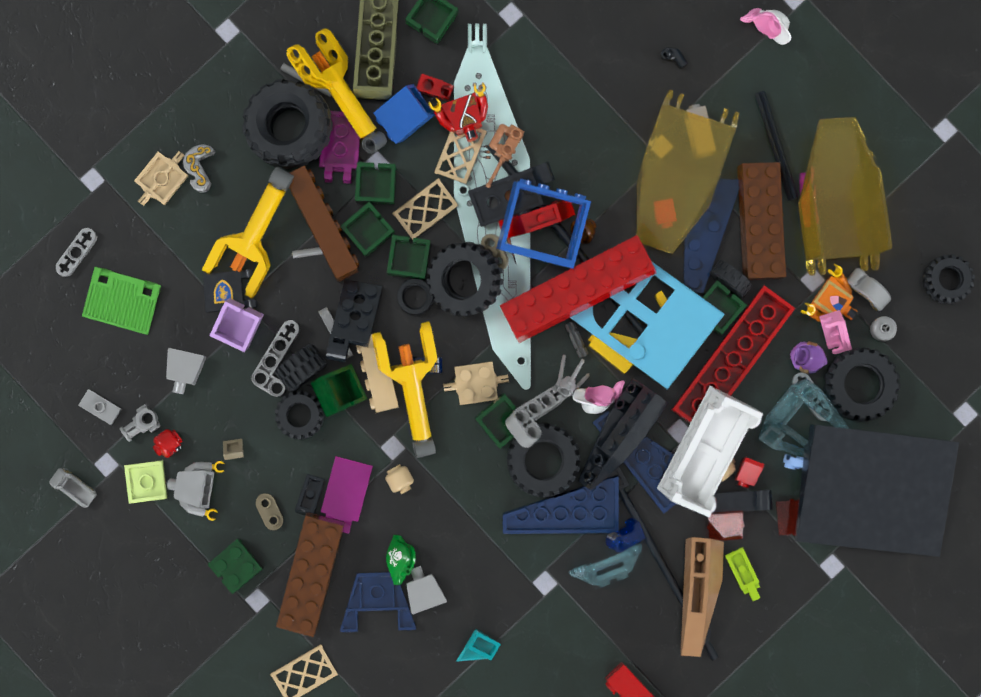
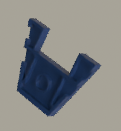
[340,572,416,632]

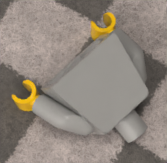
[167,461,224,521]

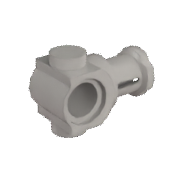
[119,404,161,442]

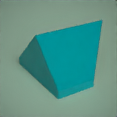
[456,628,501,661]

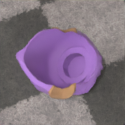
[790,341,828,374]

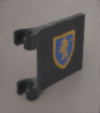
[203,269,258,312]

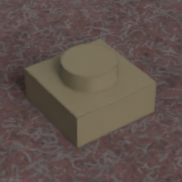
[223,438,244,460]

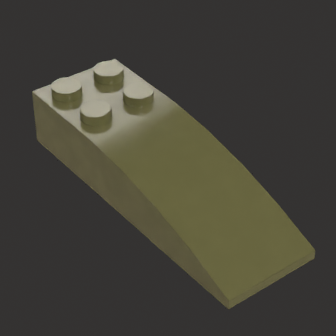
[353,0,399,100]

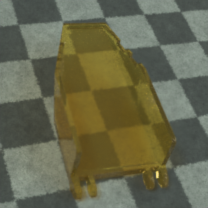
[637,90,739,254]
[798,117,892,276]

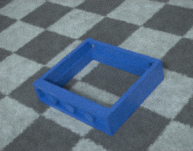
[496,179,591,269]

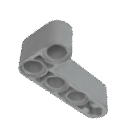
[252,320,300,397]
[506,385,567,448]

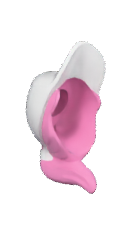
[740,8,791,45]
[573,381,625,414]

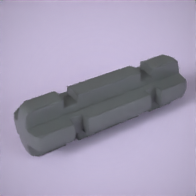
[565,321,588,358]

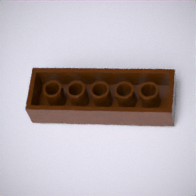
[737,162,786,280]
[289,165,360,282]
[276,512,345,637]

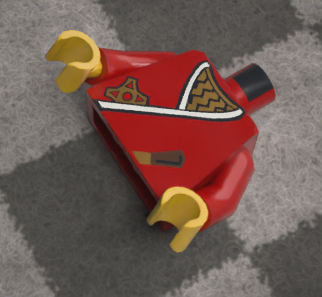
[428,82,488,142]

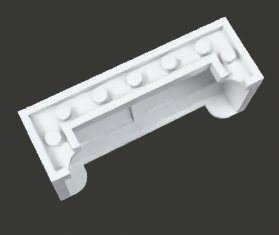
[657,386,763,517]

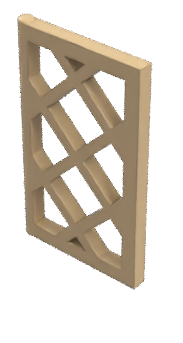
[434,128,487,184]
[392,178,459,239]
[270,644,338,697]

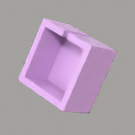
[210,298,264,352]

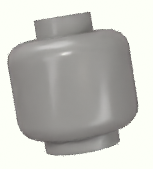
[870,316,897,342]

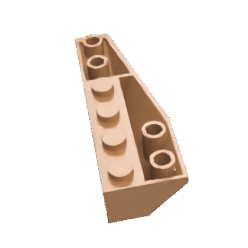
[681,537,724,657]

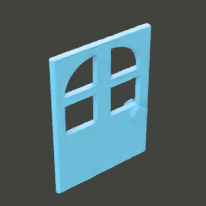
[570,261,724,390]

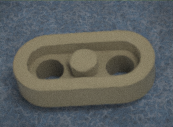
[481,234,509,270]
[256,494,284,530]

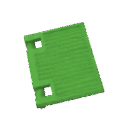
[82,267,161,335]

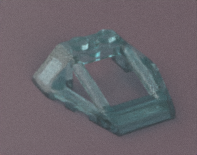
[758,379,850,456]
[568,543,642,588]

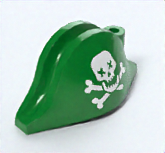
[386,535,416,585]

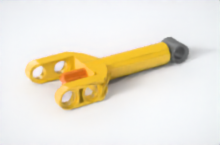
[286,29,387,154]
[202,167,294,299]
[372,322,437,458]

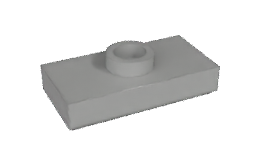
[78,389,122,425]

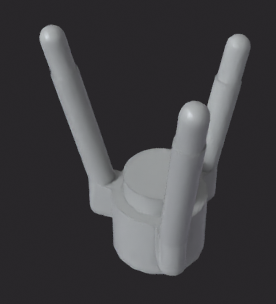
[555,355,590,397]

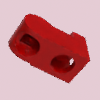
[416,74,454,101]

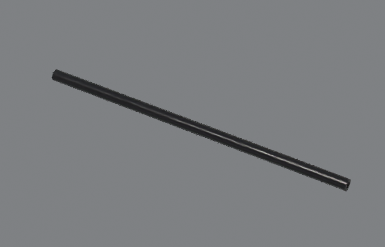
[486,145,646,335]

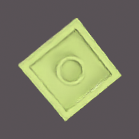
[124,460,168,504]

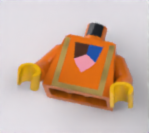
[801,264,858,322]

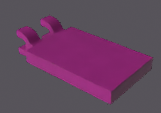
[319,111,360,184]
[321,456,373,533]

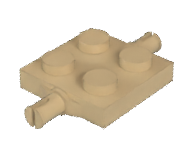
[134,151,188,206]
[443,361,509,405]

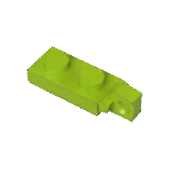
[725,547,760,601]

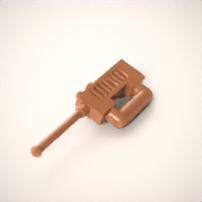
[486,124,524,188]

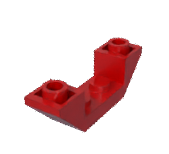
[498,199,575,238]

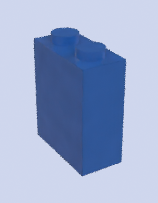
[374,84,435,144]

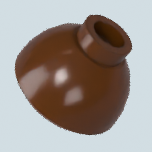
[571,219,596,244]

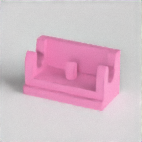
[819,310,852,354]

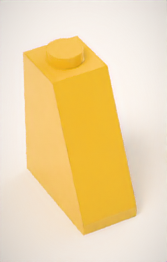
[588,332,637,374]

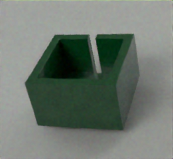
[405,0,459,45]
[355,162,396,205]
[340,202,395,258]
[387,235,431,280]
[702,280,747,336]
[311,364,367,417]
[474,393,516,449]
[207,539,264,594]

